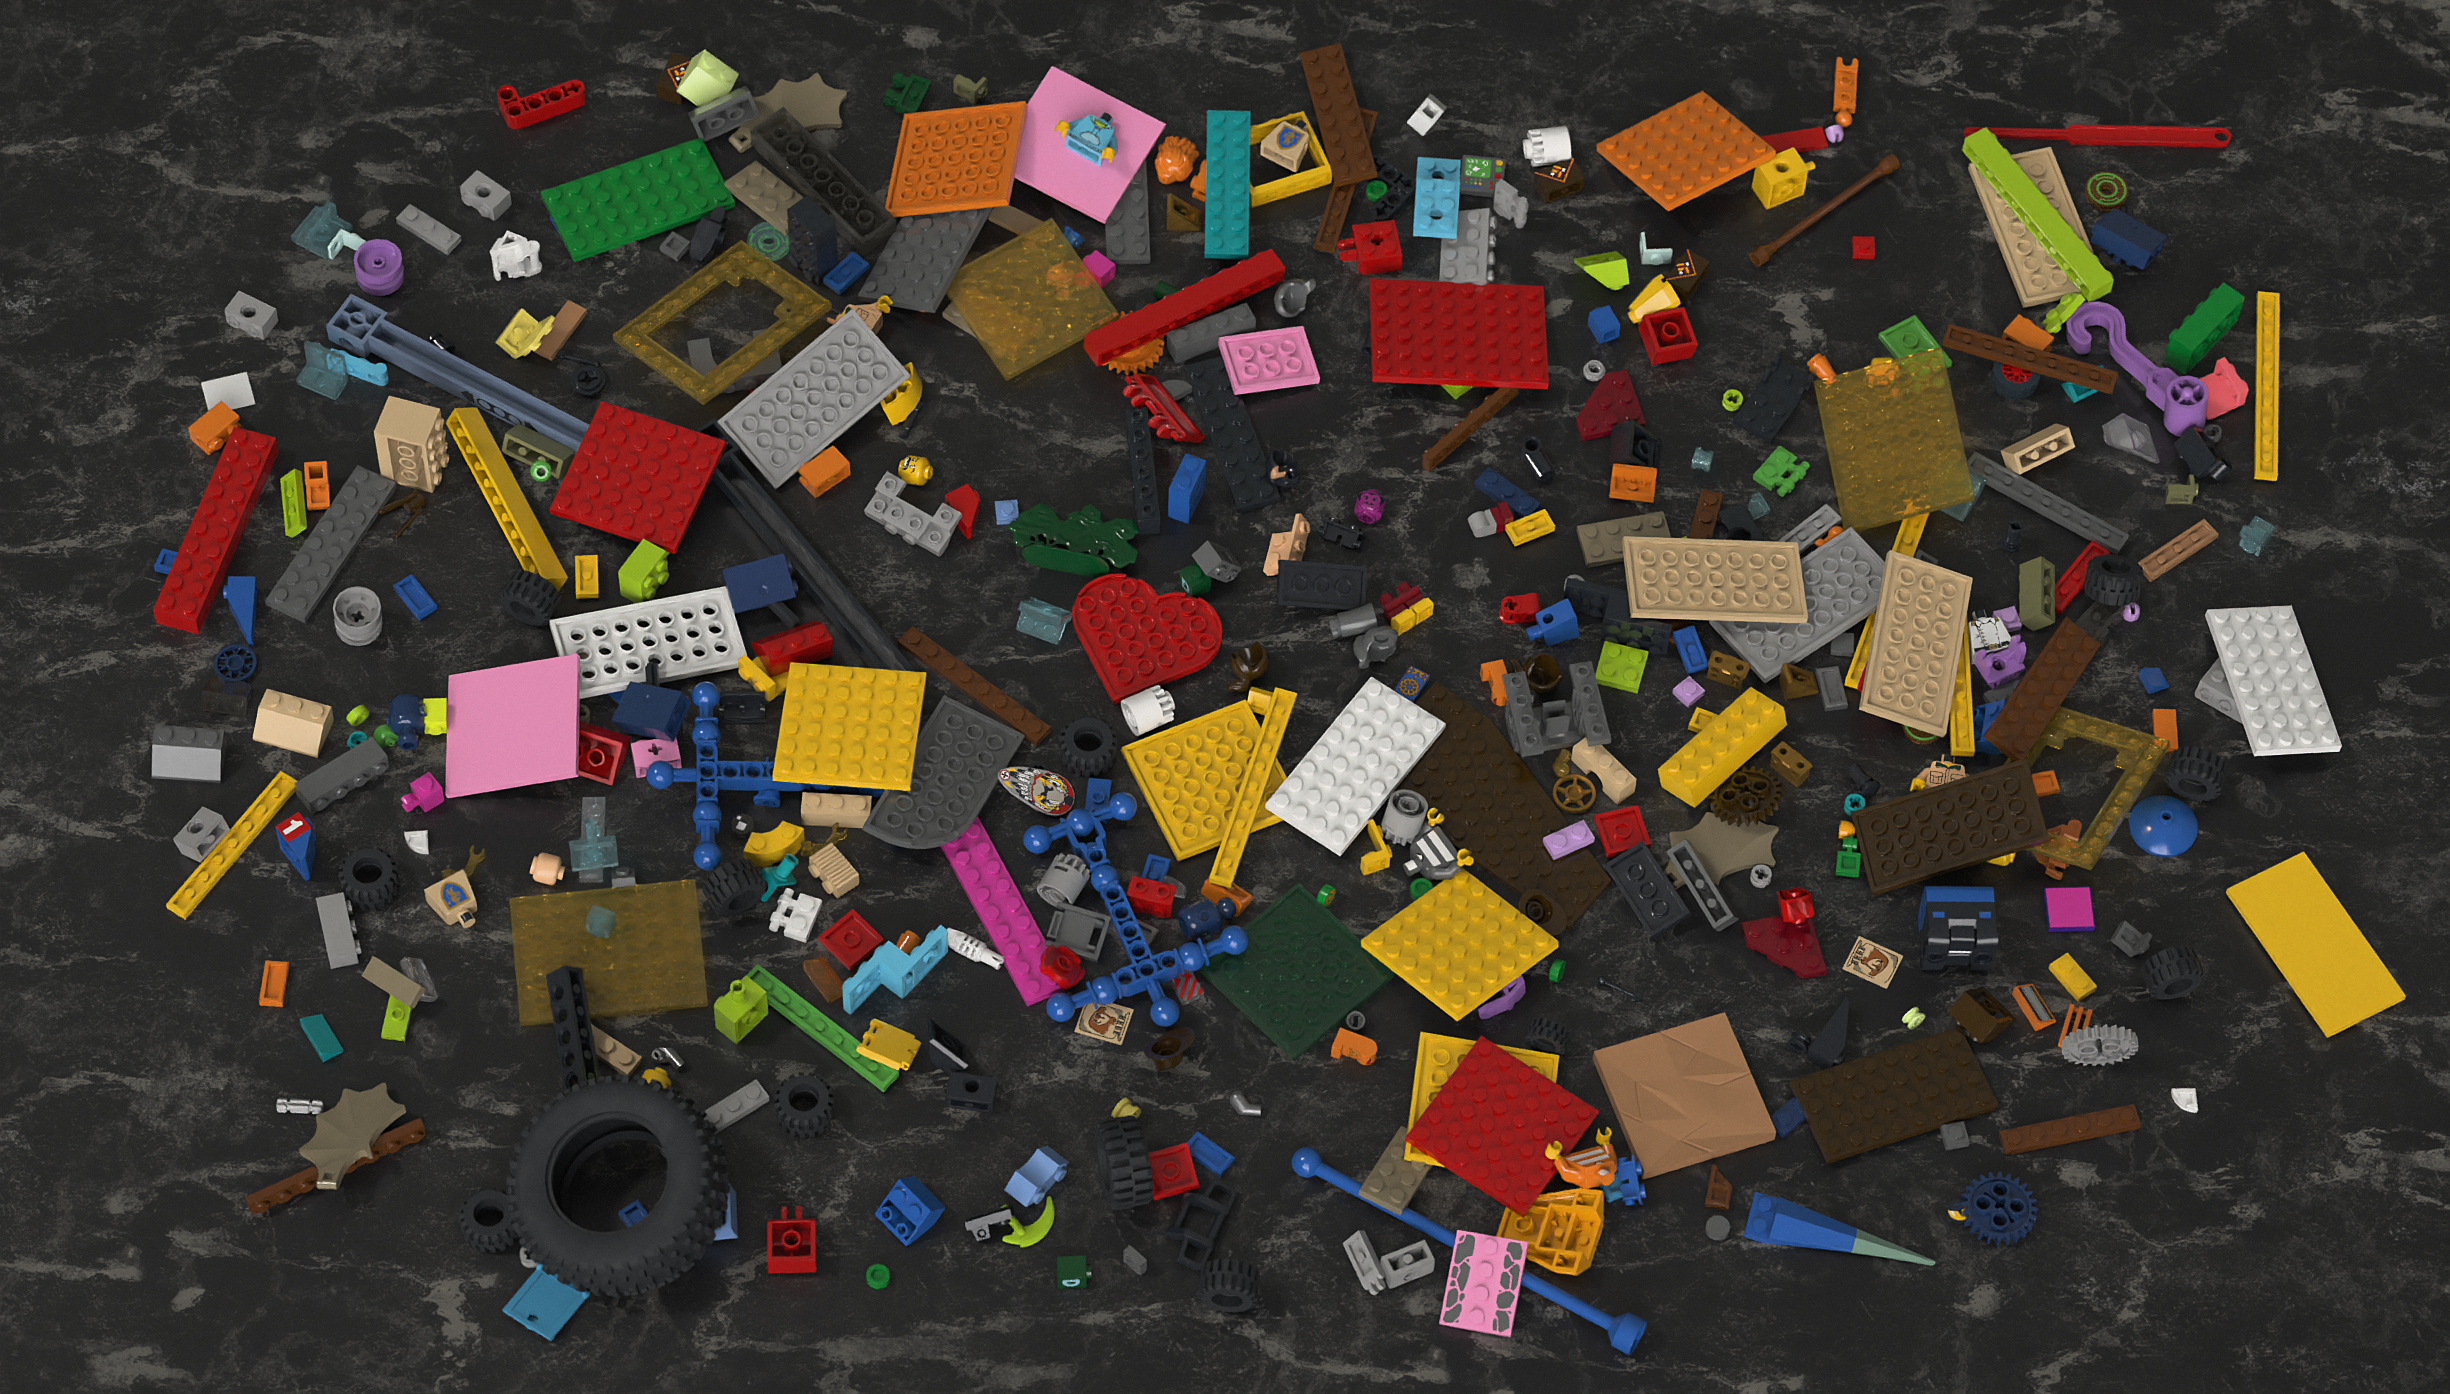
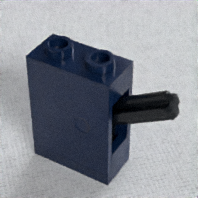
[2091,206,2167,270]
[722,553,800,628]
[612,662,692,742]

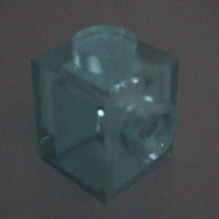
[2239,516,2275,556]

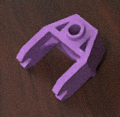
[1974,635,2026,689]
[1478,975,1526,1019]

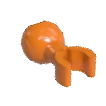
[1815,526,1844,549]

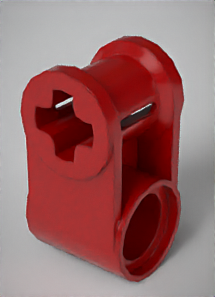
[1499,593,1542,625]

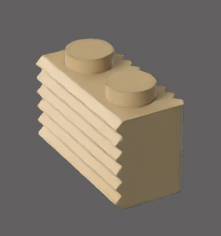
[808,842,859,898]

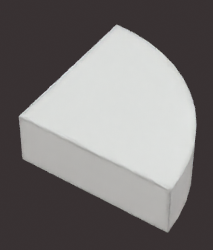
[404,830,429,854]
[2171,1088,2198,1113]

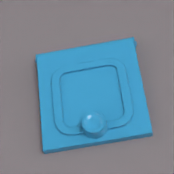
[502,1263,590,1341]

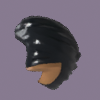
[1265,448,1301,488]

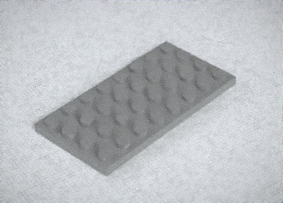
[717,309,911,490]
[1709,527,1885,683]

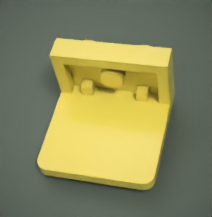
[495,309,555,359]

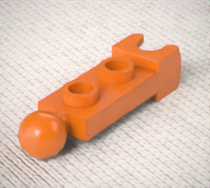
[1833,57,1858,127]

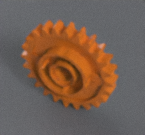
[1099,311,1164,375]

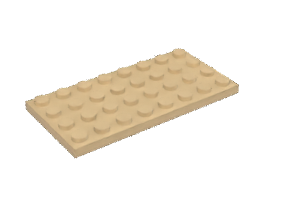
[1968,147,2094,308]
[1622,536,1808,623]
[1859,550,1973,737]

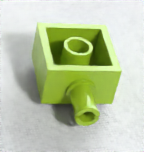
[618,539,670,603]
[714,975,768,1045]

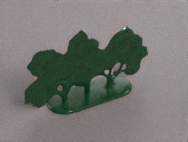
[1007,503,1139,577]

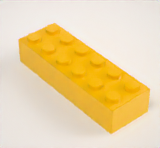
[1658,687,1787,808]

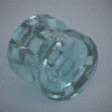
[1691,447,1714,472]

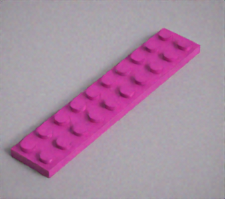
[941,816,1065,1006]

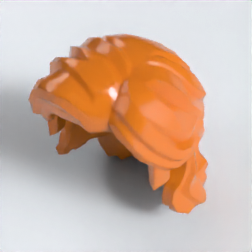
[1155,136,1199,184]

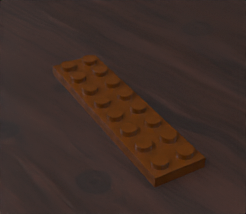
[1299,43,1378,187]
[1983,616,2101,762]

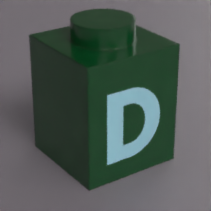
[1180,562,1211,598]
[1057,1255,1091,1289]

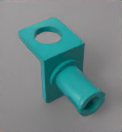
[760,854,799,902]

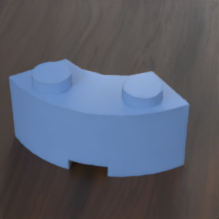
[1005,1146,1069,1207]

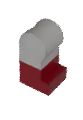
[1468,501,1513,537]

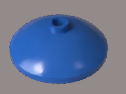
[2129,795,2198,857]

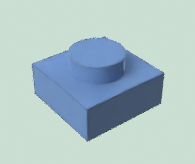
[995,500,1019,525]

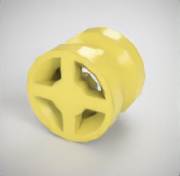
[1112,1098,1141,1118]

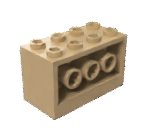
[374,396,449,493]

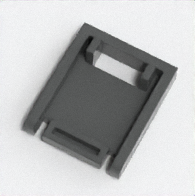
[1044,902,1111,963]

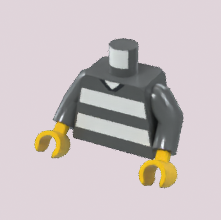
[1403,808,1474,881]

